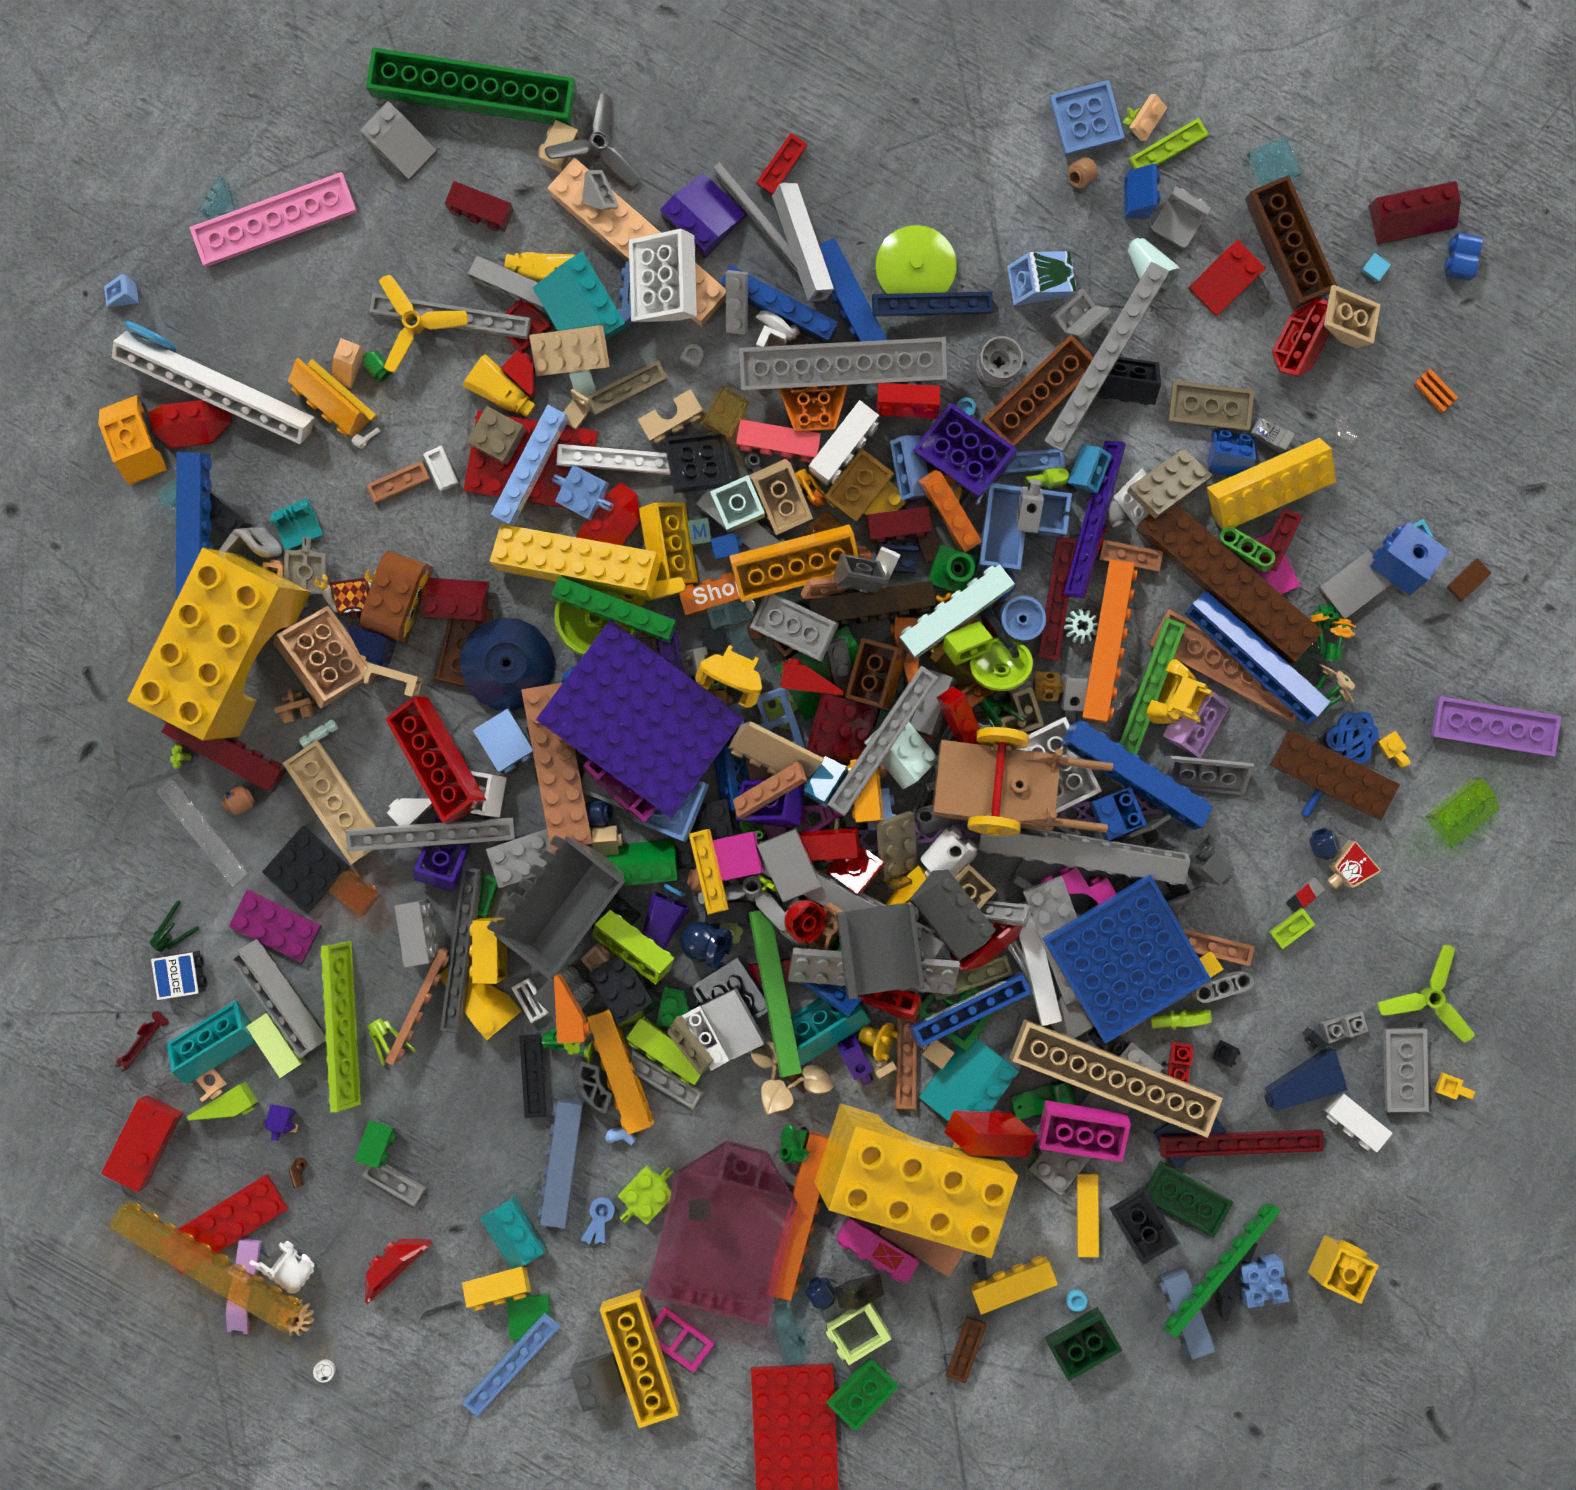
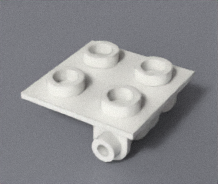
[1113,469,1149,526]

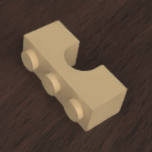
[638,389,704,445]

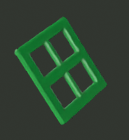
[918,987,996,1052]

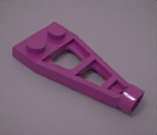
[762,805,843,840]

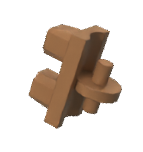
[274,688,317,724]

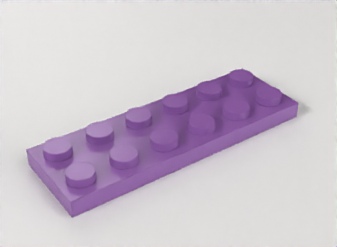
[1431,696,1561,757]

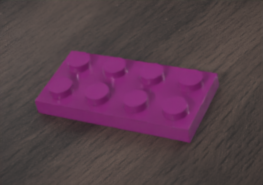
[228,890,322,963]

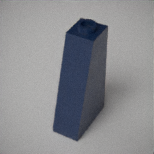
[1264,1047,1348,1111]

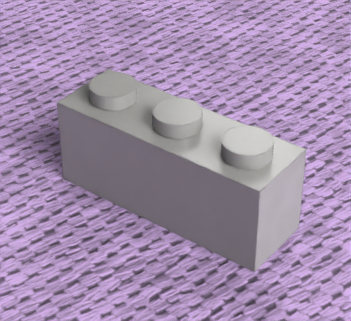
[909,670,957,738]

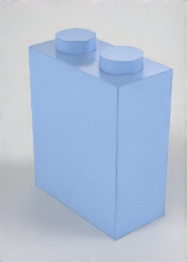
[473,709,534,773]

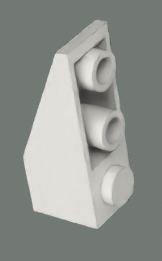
[682,1006,730,1071]

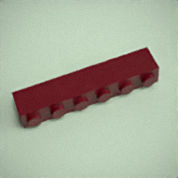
[161,722,286,792]

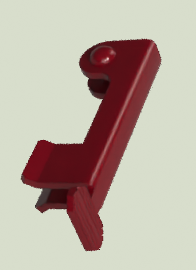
[115,1011,169,1072]

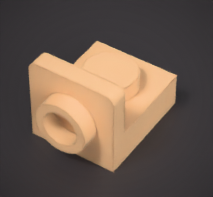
[580,942,616,971]

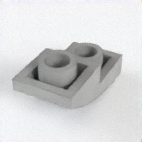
[1319,1011,1368,1043]

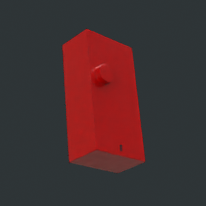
[101,1095,183,1192]
[944,1110,1038,1157]

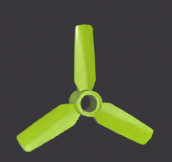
[1377,944,1475,1042]

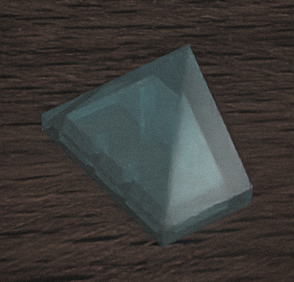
[198,176,235,219]

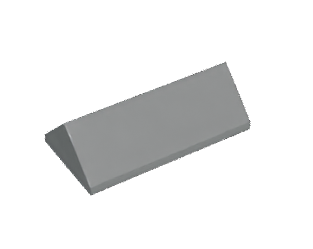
[1163,756,1254,795]

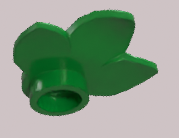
[779,1124,810,1163]

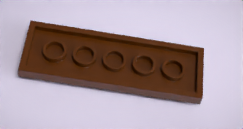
[1269,729,1400,821]

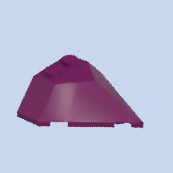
[583,759,657,823]

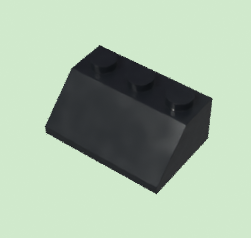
[1096,357,1161,405]
[209,490,252,550]

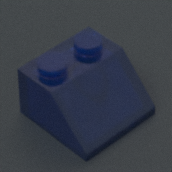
[347,625,397,666]

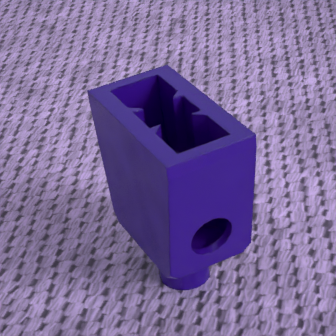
[837,1033,873,1085]

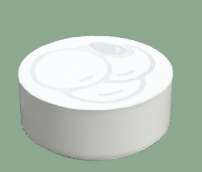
[313,1359,336,1383]

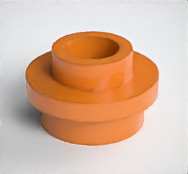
[807,489,825,508]

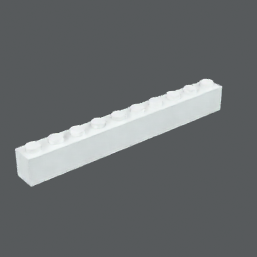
[112,331,314,444]

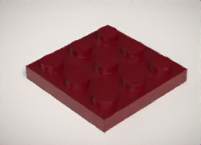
[806,693,878,763]

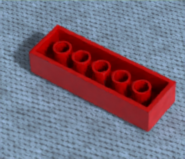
[385,696,486,823]

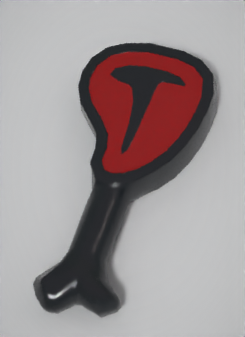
[980,609,1020,658]

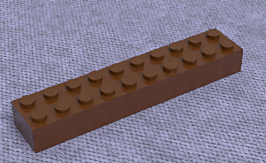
[1136,504,1323,664]

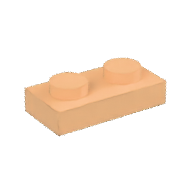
[1129,94,1168,141]

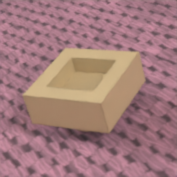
[874,1058,897,1079]

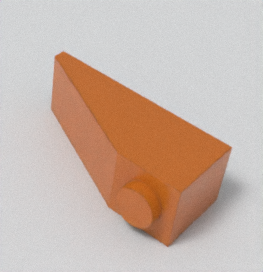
[554,974,590,1043]

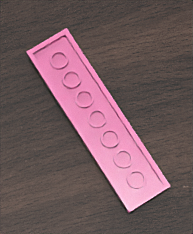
[189,172,357,267]

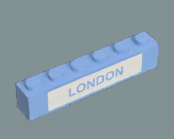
[491,405,569,526]

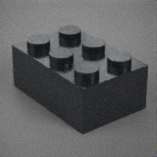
[588,955,659,1029]

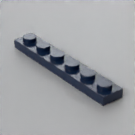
[872,291,994,317]

